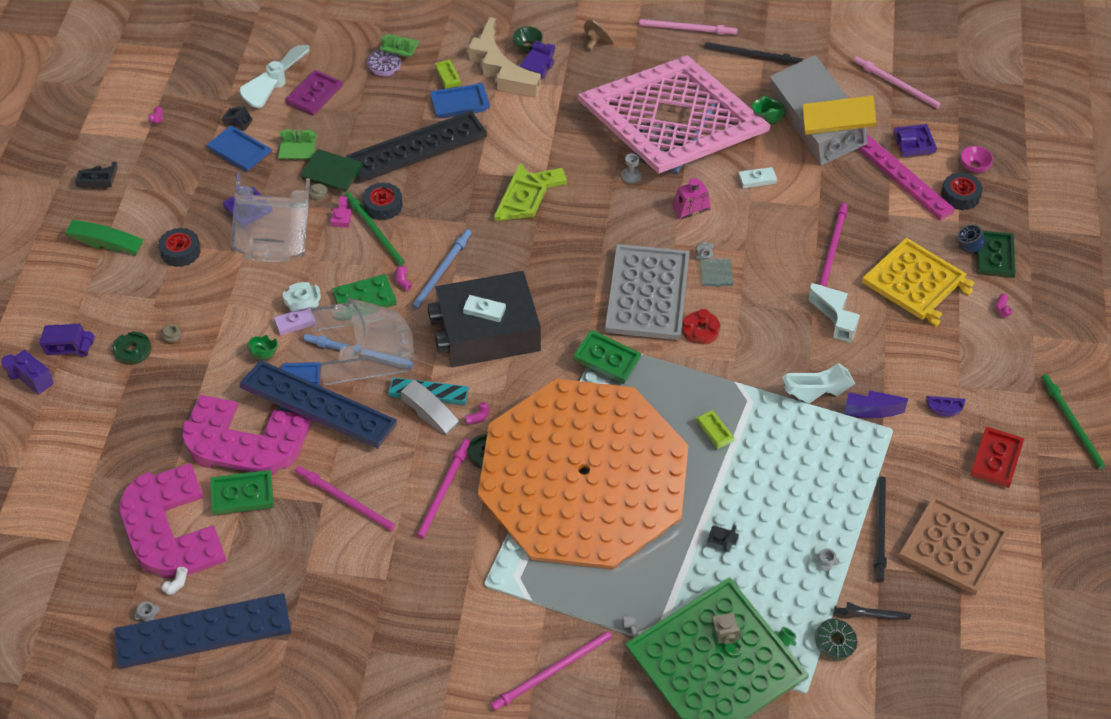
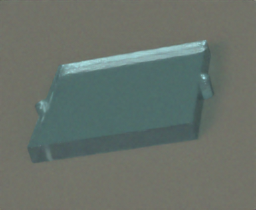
[700,258,733,287]

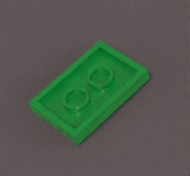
[332,274,397,320]
[573,330,642,384]
[210,470,274,515]

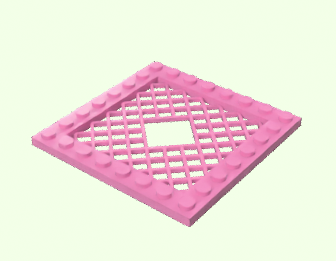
[578,55,770,174]

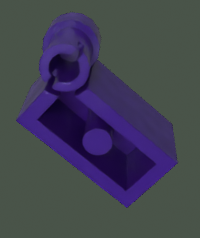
[520,40,556,80]
[39,323,95,357]
[1,349,54,395]

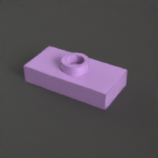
[274,307,316,336]

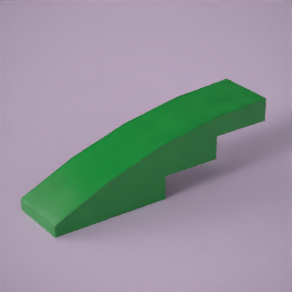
[65,219,144,256]

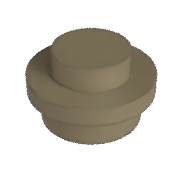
[309,184,327,200]
[162,324,181,342]

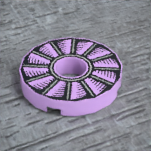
[367,50,401,76]

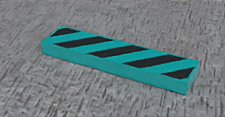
[389,377,469,406]

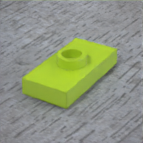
[434,60,461,89]
[533,168,567,188]
[696,410,735,449]

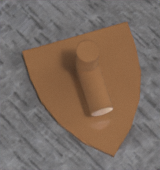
[584,20,615,51]

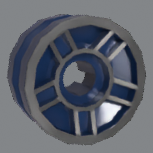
[957,224,986,253]

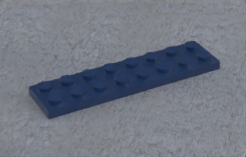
[240,360,397,449]
[114,593,291,669]

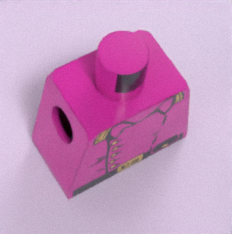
[672,178,711,220]

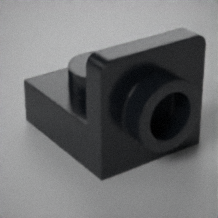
[221,106,253,130]
[706,525,739,552]

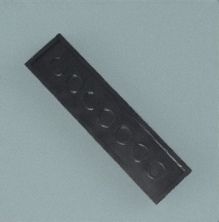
[346,111,487,182]

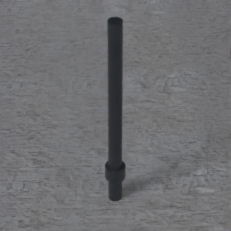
[704,42,803,64]
[874,476,887,582]

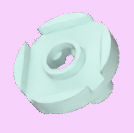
[282,282,321,312]

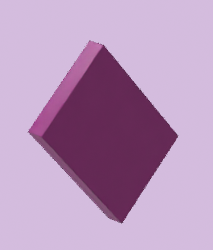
[285,70,343,116]

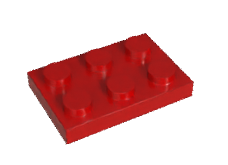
[970,426,1025,488]

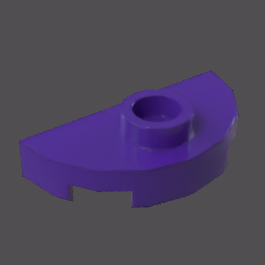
[926,396,966,417]

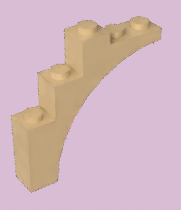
[467,17,541,98]

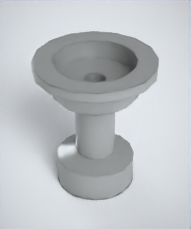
[621,154,642,183]

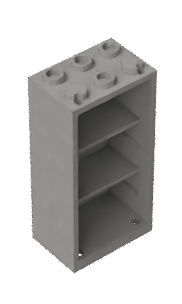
[770,55,867,166]

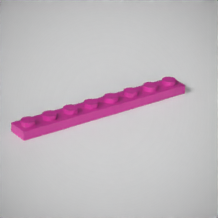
[857,134,955,221]

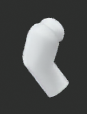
[161,567,188,595]

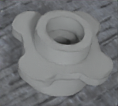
[696,242,714,260]
[814,549,839,571]
[134,602,160,622]

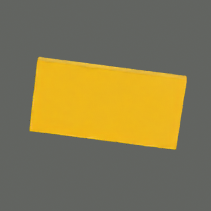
[803,95,877,135]

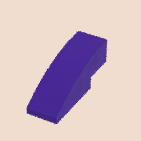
[844,390,908,419]

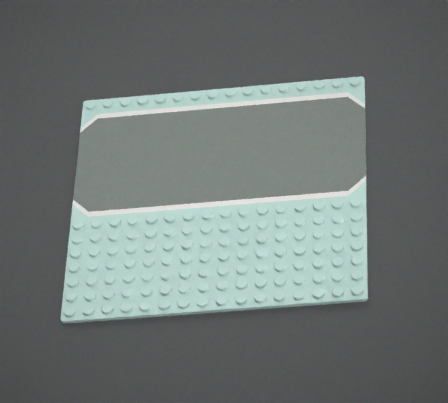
[485,354,893,694]

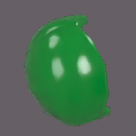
[247,335,278,361]

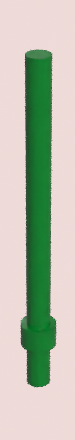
[344,192,405,266]
[1041,374,1106,469]

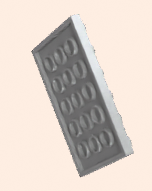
[605,244,690,340]

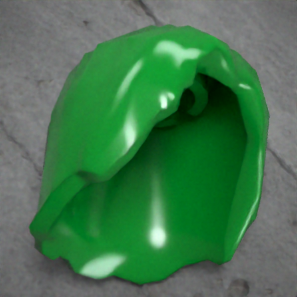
[751,96,786,125]

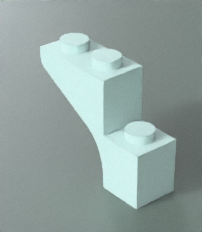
[808,283,860,343]
[782,363,855,404]

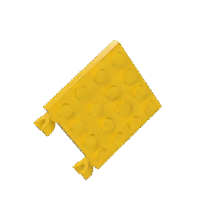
[862,238,975,327]

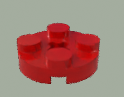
[683,309,721,345]

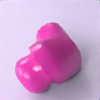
[148,107,163,124]
[395,266,412,291]
[995,294,1013,318]
[465,402,490,425]

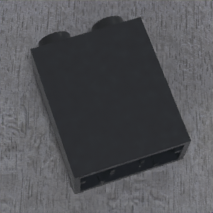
[427,271,541,368]

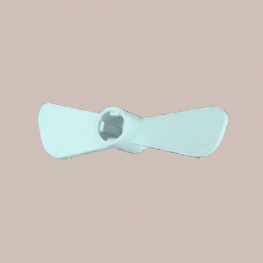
[240,45,310,108]

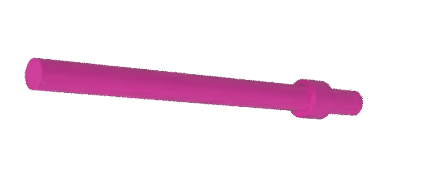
[416,439,470,539]
[295,465,396,531]

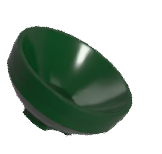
[513,26,543,52]

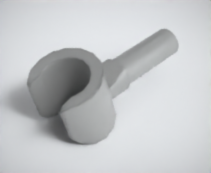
[623,616,638,638]

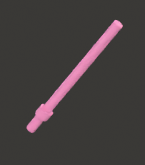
[639,19,738,35]
[853,56,941,109]

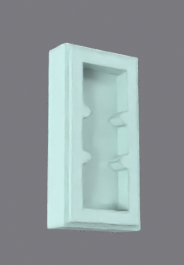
[738,167,777,188]
[463,295,506,322]

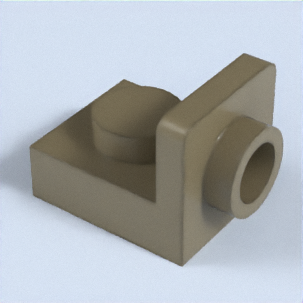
[712,613,740,644]

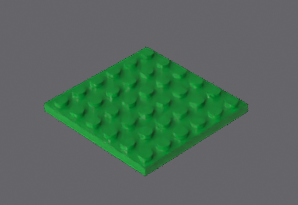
[625,577,809,719]

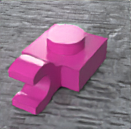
[331,196,352,228]

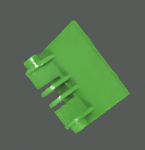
[379,34,420,57]
[279,129,317,159]

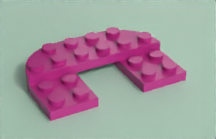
[183,395,312,475]
[120,463,227,578]

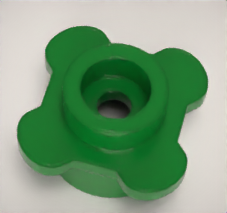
[774,627,797,647]

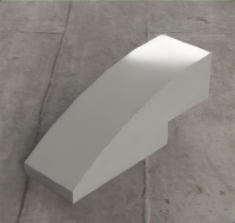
[401,380,459,435]

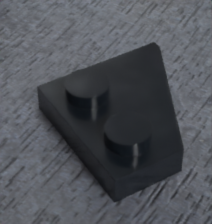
[75,162,118,188]

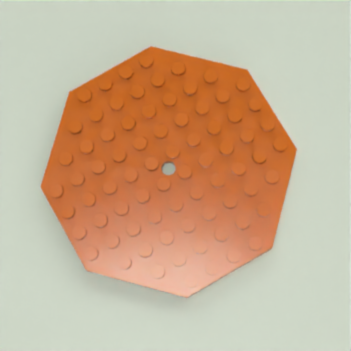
[478,379,689,570]

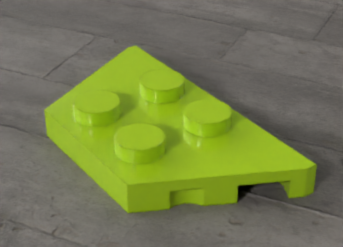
[494,163,547,221]

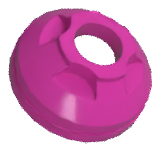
[960,146,993,173]

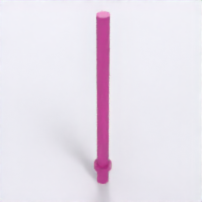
[819,203,848,287]
[490,631,612,711]

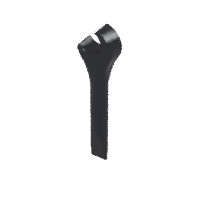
[834,602,912,620]

